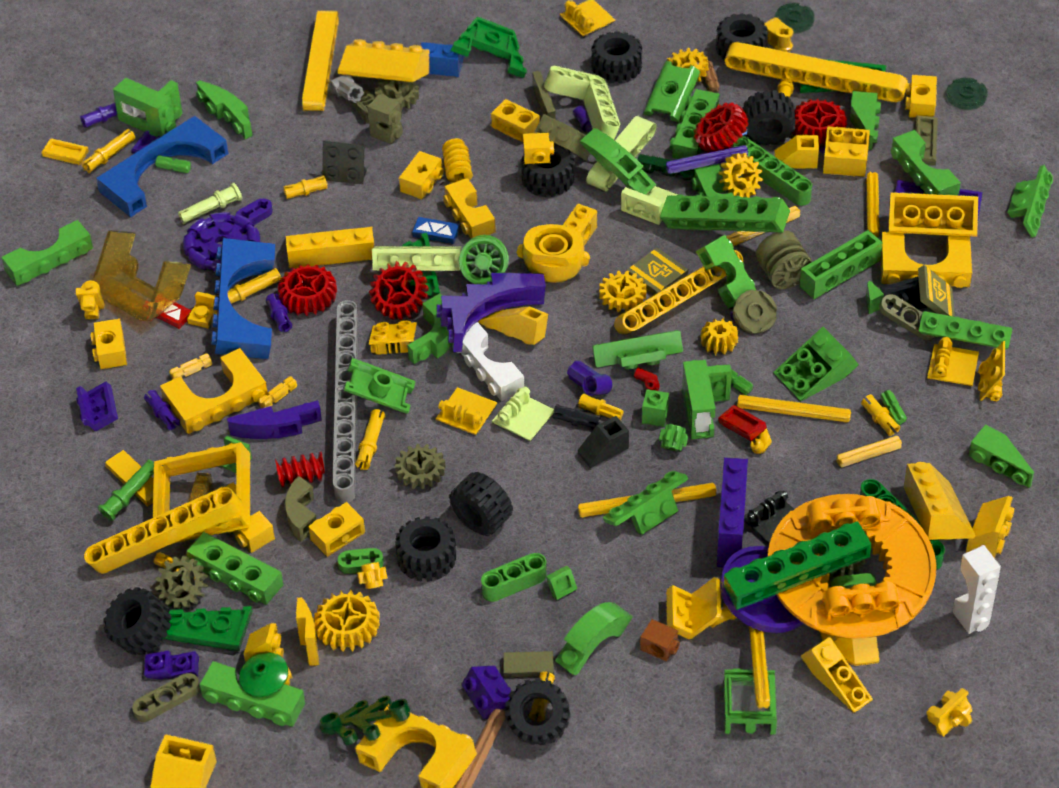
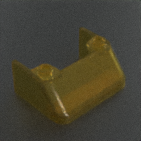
[92,230,191,321]

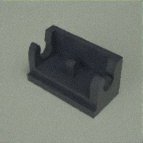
[880,277,927,315]

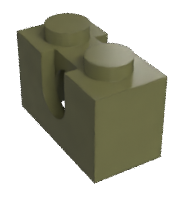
[368,94,403,144]

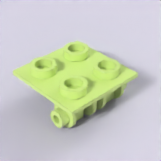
[492,386,554,441]

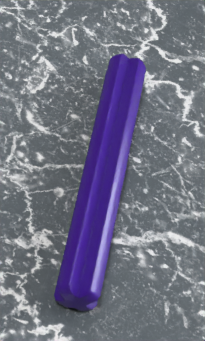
[666,145,748,174]

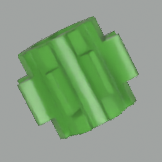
[659,424,688,452]

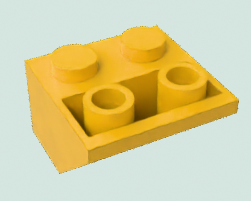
[823,127,870,177]
[966,496,1015,559]
[151,734,217,788]

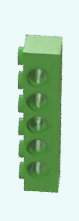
[660,194,790,233]

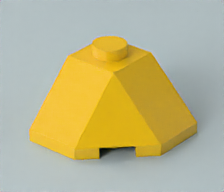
[820,632,879,666]

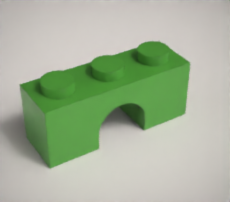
[691,164,734,197]
[696,235,756,308]

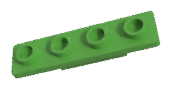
[1008,165,1053,237]
[919,311,1012,350]
[592,330,683,369]
[602,471,688,534]

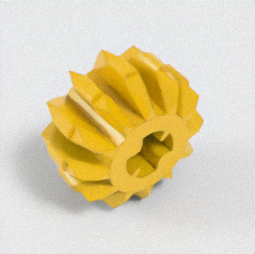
[700,318,738,355]

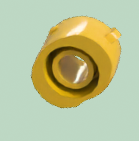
[517,224,590,283]

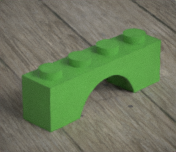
[891,130,961,196]
[1,220,93,286]
[200,661,305,727]

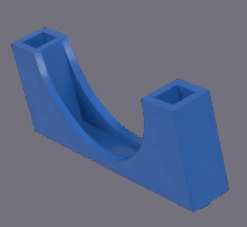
[96,116,228,217]
[211,238,275,359]

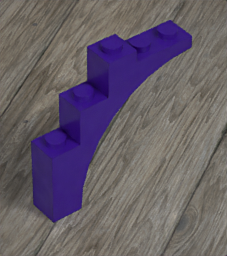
[436,273,546,352]

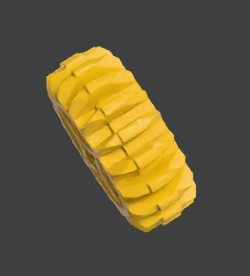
[314,590,380,652]

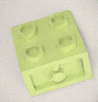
[621,186,677,225]

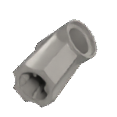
[329,75,364,103]

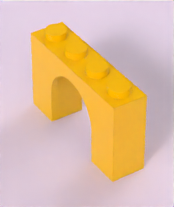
[881,232,972,288]
[160,348,268,434]
[355,704,477,788]

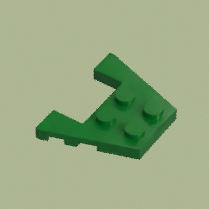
[450,16,527,78]

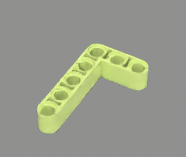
[544,66,620,139]

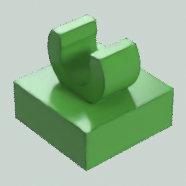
[546,566,577,600]

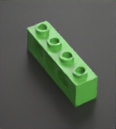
[670,89,720,159]
[800,230,883,299]
[186,532,283,605]

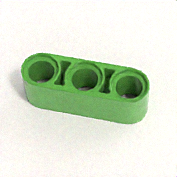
[481,553,547,602]

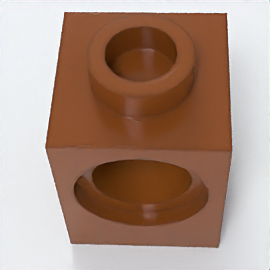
[640,619,680,662]

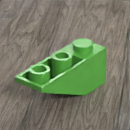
[850,91,881,150]
[969,424,1034,488]

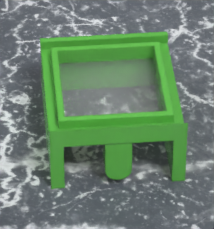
[724,668,777,734]

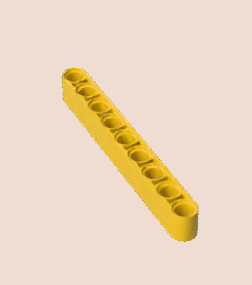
[725,42,908,102]

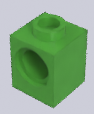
[642,390,669,427]

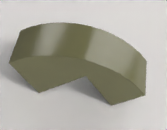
[285,476,317,542]

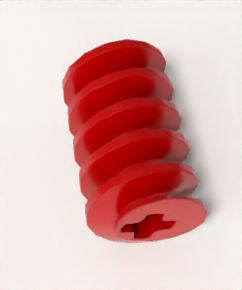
[275,452,325,487]

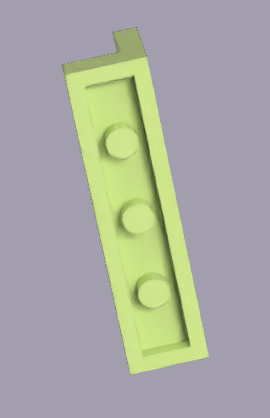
[372,246,461,271]

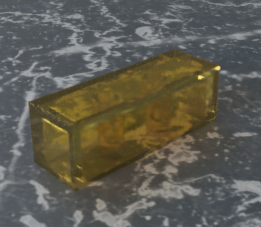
[189,472,213,502]

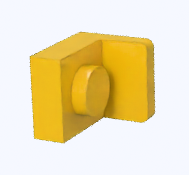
[187,292,217,329]

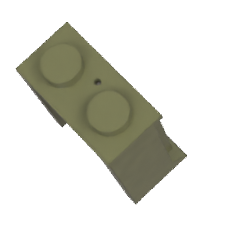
[534,114,590,161]

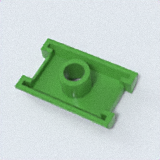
[643,61,700,123]
[343,358,415,414]

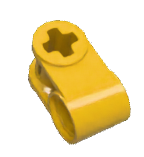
[765,17,793,52]

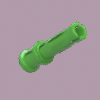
[98,459,154,522]

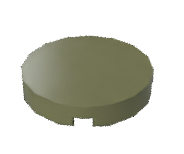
[733,290,777,334]

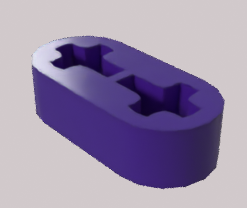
[235,198,273,225]

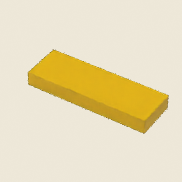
[105,450,154,507]

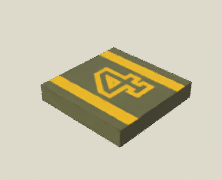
[627,248,688,295]
[918,265,955,316]

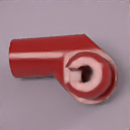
[634,368,660,391]

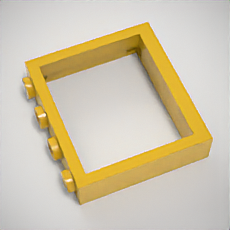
[153,442,250,543]

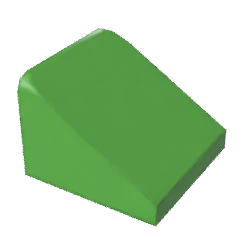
[866,281,884,315]

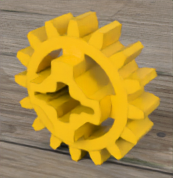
[667,48,709,82]
[719,153,763,198]
[599,271,647,312]

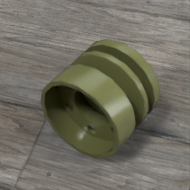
[755,231,812,289]

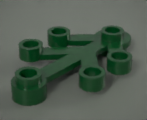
[320,696,411,745]

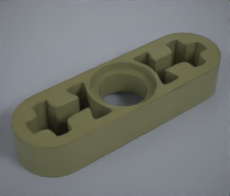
[879,294,936,340]
[132,673,200,722]

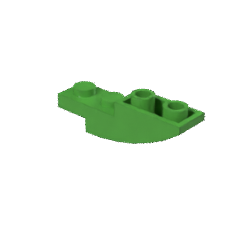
[196,81,253,139]
[580,128,656,195]

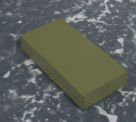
[504,651,554,678]

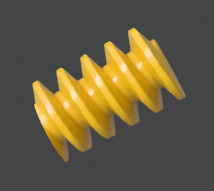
[442,138,473,183]

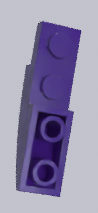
[227,400,322,439]

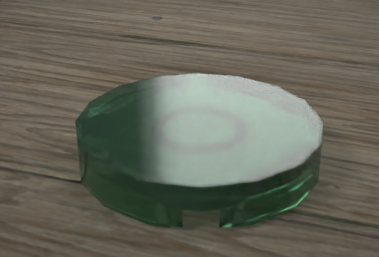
[775,2,815,33]
[946,77,988,110]

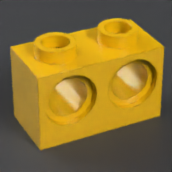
[491,99,539,142]

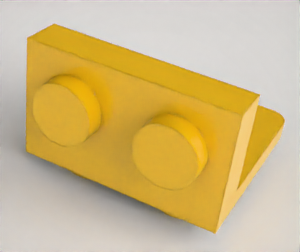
[666,577,722,639]

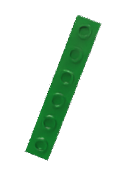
[724,521,871,610]

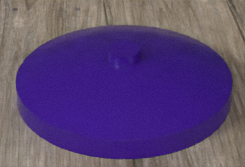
[720,546,803,633]

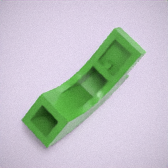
[408,293,452,364]
[555,602,633,675]

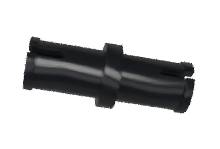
[553,404,601,428]

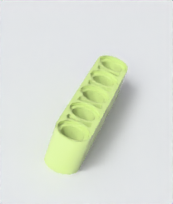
[586,116,657,192]

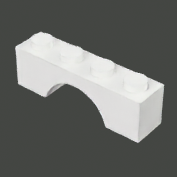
[457,322,524,401]
[953,546,1001,634]

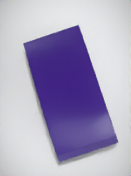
[144,650,199,679]

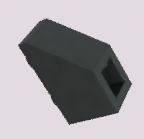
[577,416,629,468]

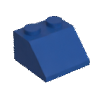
[421,42,464,77]

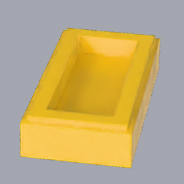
[41,138,89,165]

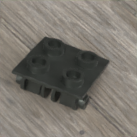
[322,140,367,184]
[744,490,794,544]

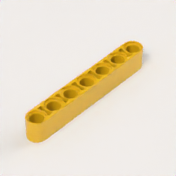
[302,11,339,111]
[614,250,743,334]
[84,487,243,574]

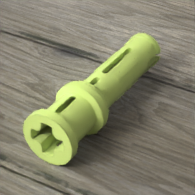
[178,183,242,224]

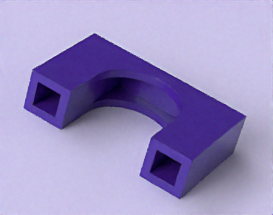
[717,457,748,568]

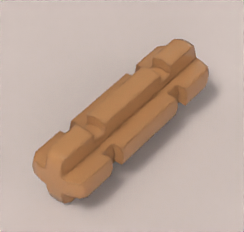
[704,61,720,93]

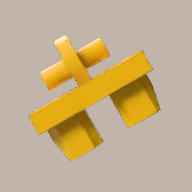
[76,280,105,319]
[927,688,972,737]

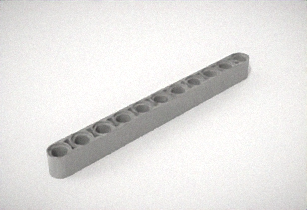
[333,300,358,503]

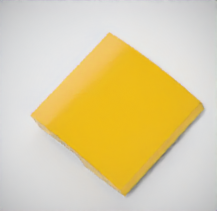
[296,597,319,665]

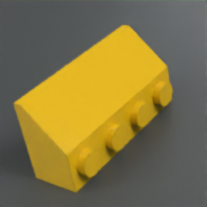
[338,39,429,82]
[888,193,978,237]
[286,226,374,269]
[904,462,975,540]

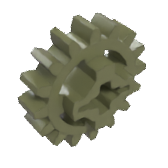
[375,79,419,111]
[395,444,446,490]
[155,556,208,609]

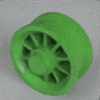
[459,235,509,284]

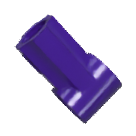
[567,361,612,396]

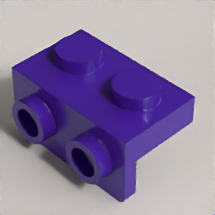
[76,381,118,431]
[462,666,511,719]

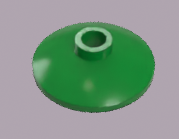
[239,652,288,697]

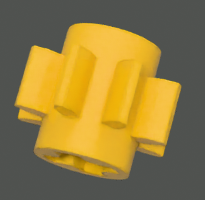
[357,562,388,589]

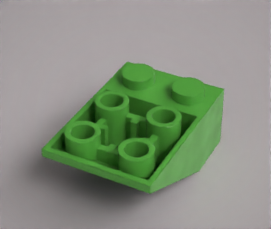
[773,327,859,401]

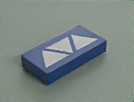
[412,217,460,244]

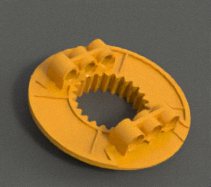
[767,494,936,639]

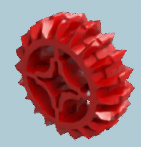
[792,98,847,147]
[694,102,749,153]
[369,261,429,320]
[278,263,337,316]

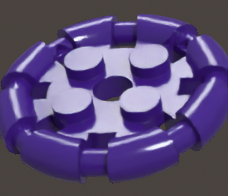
[183,212,261,272]

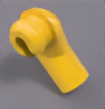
[750,429,772,454]

